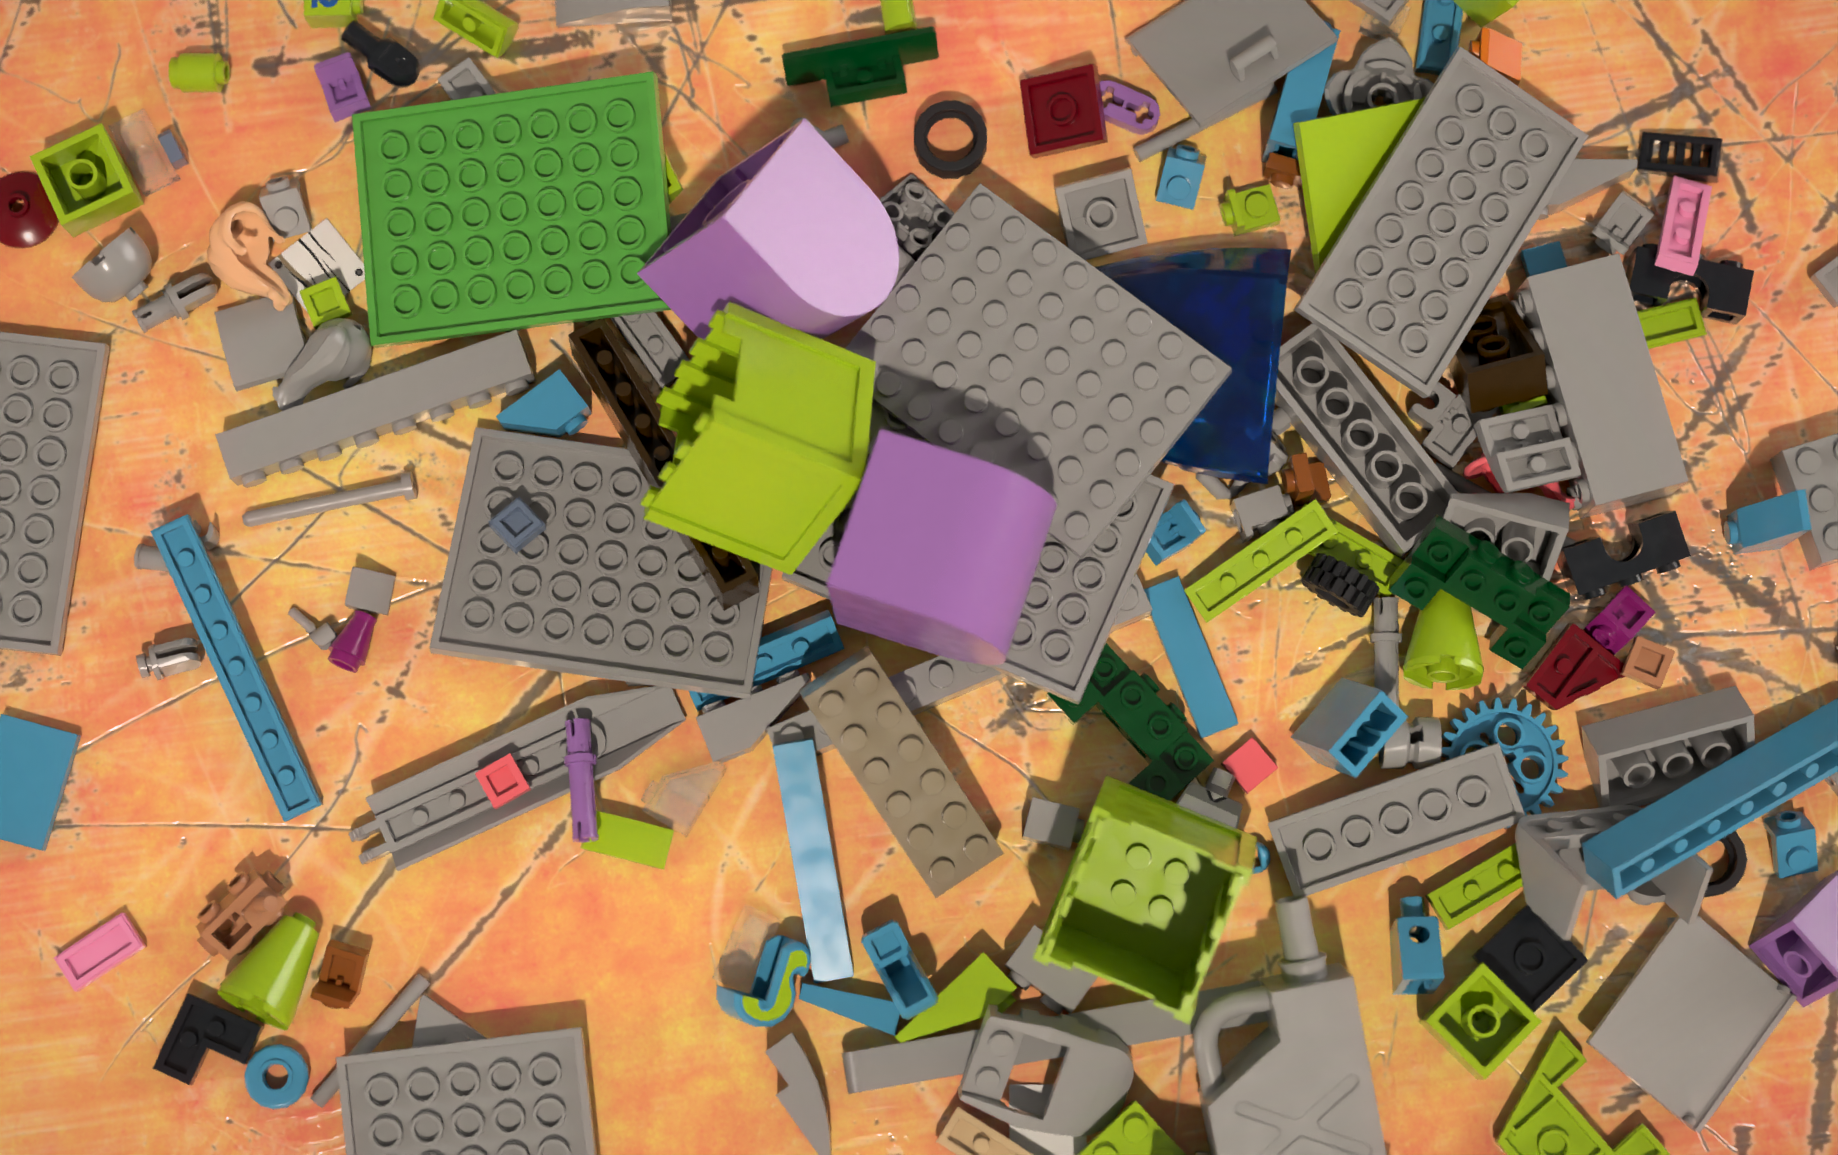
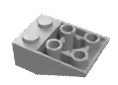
[877,174,955,308]

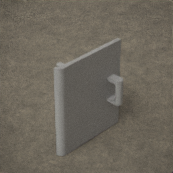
[1125,0,1338,128]
[1586,915,1797,1134]

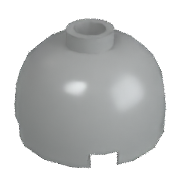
[72,228,152,302]

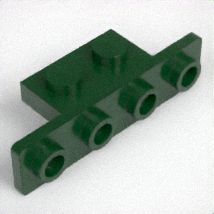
[782,26,939,107]

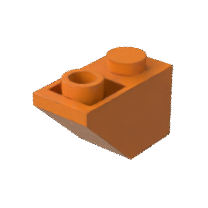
[1468,28,1522,86]

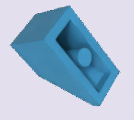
[496,369,592,437]

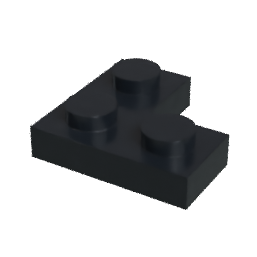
[153,994,264,1085]

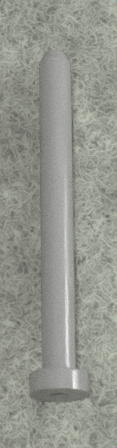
[242,472,418,527]

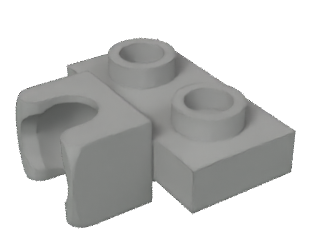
[1407,382,1499,470]

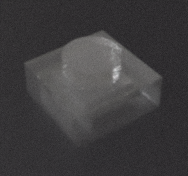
[1358,5,1411,42]

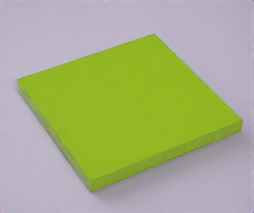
[1293,97,1426,274]

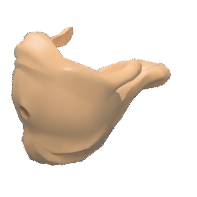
[207,201,293,311]

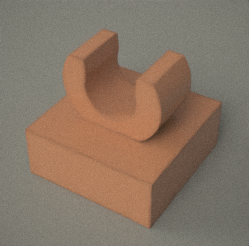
[1620,636,1675,690]

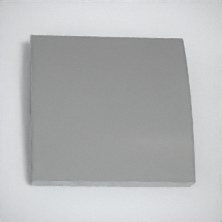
[214,290,307,391]
[1474,404,1581,493]

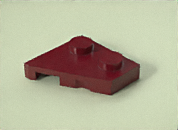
[1521,623,1625,710]

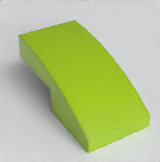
[580,810,674,869]

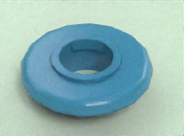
[244,1044,309,1109]

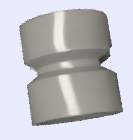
[1378,717,1442,769]

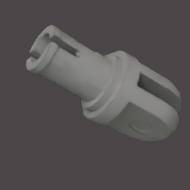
[132,273,218,333]

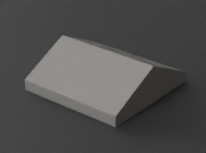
[1054,167,1148,260]

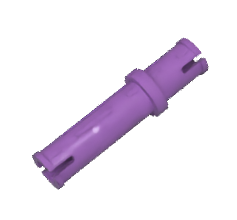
[564,718,599,843]

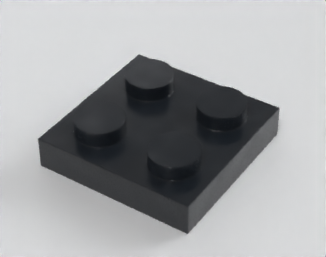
[1471,904,1589,1013]

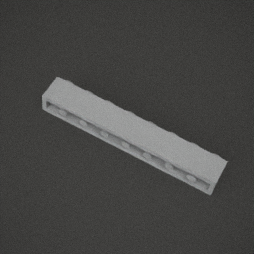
[215,329,536,488]

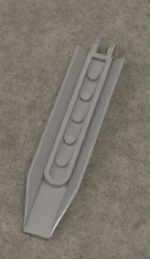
[349,686,686,871]

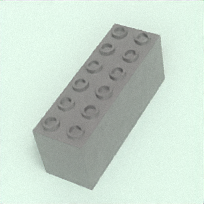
[1511,253,1689,519]

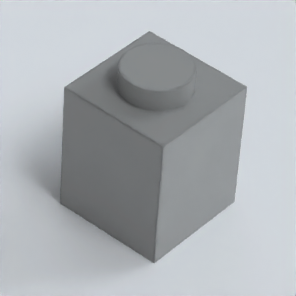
[1022,797,1085,851]

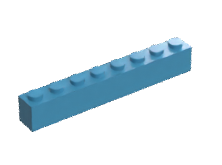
[1582,698,1838,899]

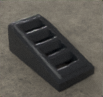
[1638,132,1723,183]

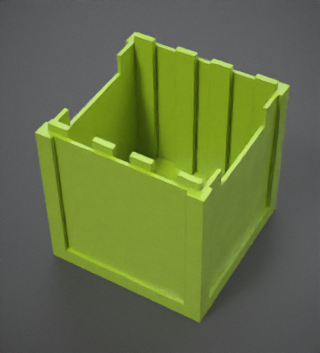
[640,302,876,575]
[1032,775,1257,1024]

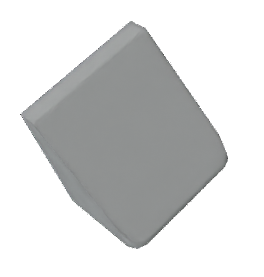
[345,567,396,616]

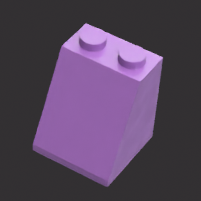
[1749,870,1838,1008]

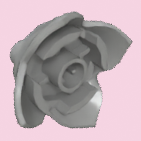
[1324,37,1434,115]

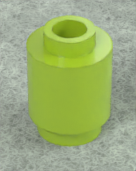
[169,53,230,92]

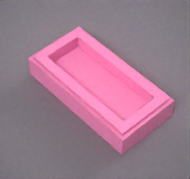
[54,912,147,992]

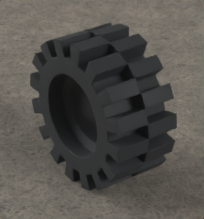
[1301,553,1380,617]

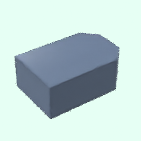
[157,129,188,170]

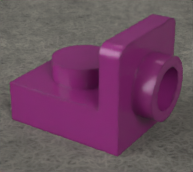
[1584,586,1656,655]

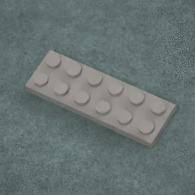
[1268,742,1525,896]

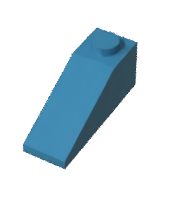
[1724,489,1812,555]

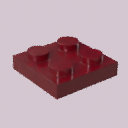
[1019,64,1108,159]

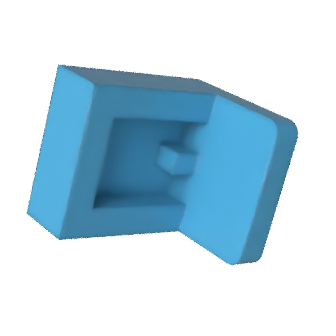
[1156,145,1206,210]
[1146,499,1206,566]
[1763,810,1818,879]

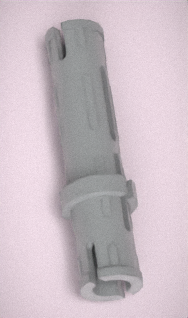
[1370,597,1402,707]

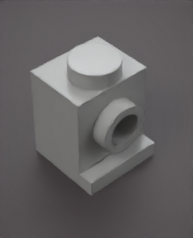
[1230,485,1295,543]

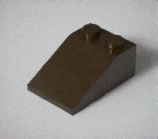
[1448,295,1548,414]

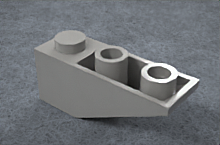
[696,670,811,766]

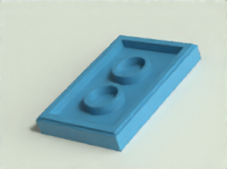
[0,714,81,851]

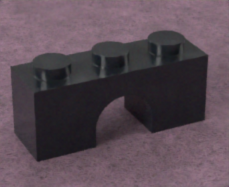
[1626,243,1754,325]
[1557,511,1691,600]

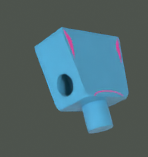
[1390,896,1444,995]

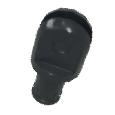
[341,20,420,88]

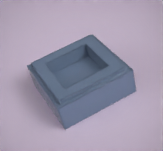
[488,497,546,554]

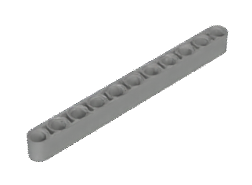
[841,981,1268,1094]

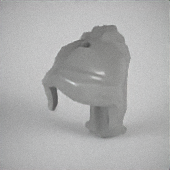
[272,318,372,411]

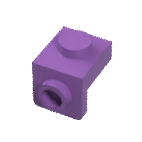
[314,52,371,122]

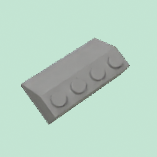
[1582,686,1755,808]

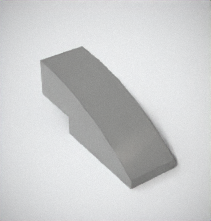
[765,1032,832,1155]

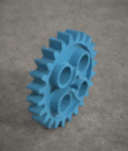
[1441,697,1569,829]

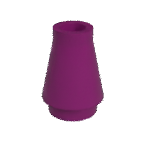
[328,610,377,673]

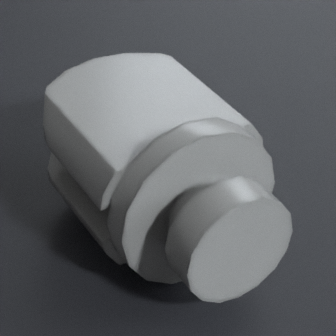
[136,638,201,680]

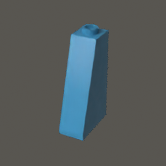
[1261,21,1340,162]

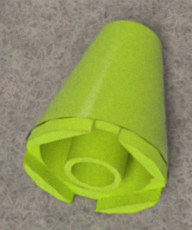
[1403,589,1484,690]
[217,912,319,1031]

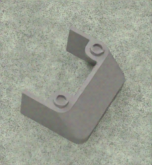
[1515,805,1713,940]

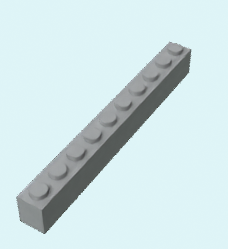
[766,573,1153,756]

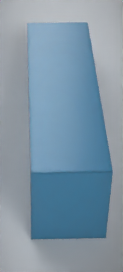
[799,983,900,1036]

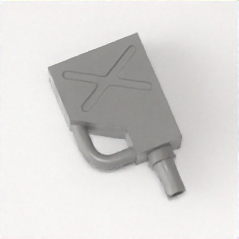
[1194,895,1386,1155]

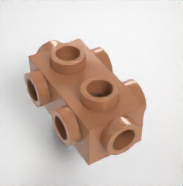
[196,868,287,961]

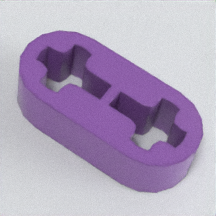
[1100,80,1160,135]

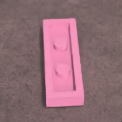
[1654,176,1712,276]

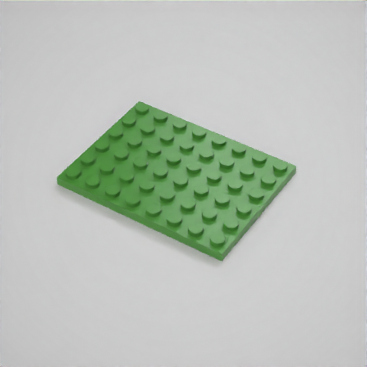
[352,72,671,348]

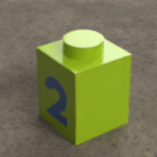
[304,0,364,28]

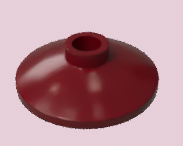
[0,172,59,249]

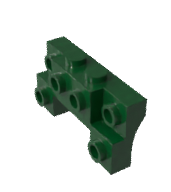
[1389,514,1570,670]
[1046,643,1214,801]

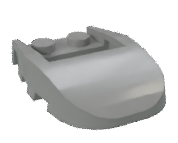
[957,1004,1134,1137]

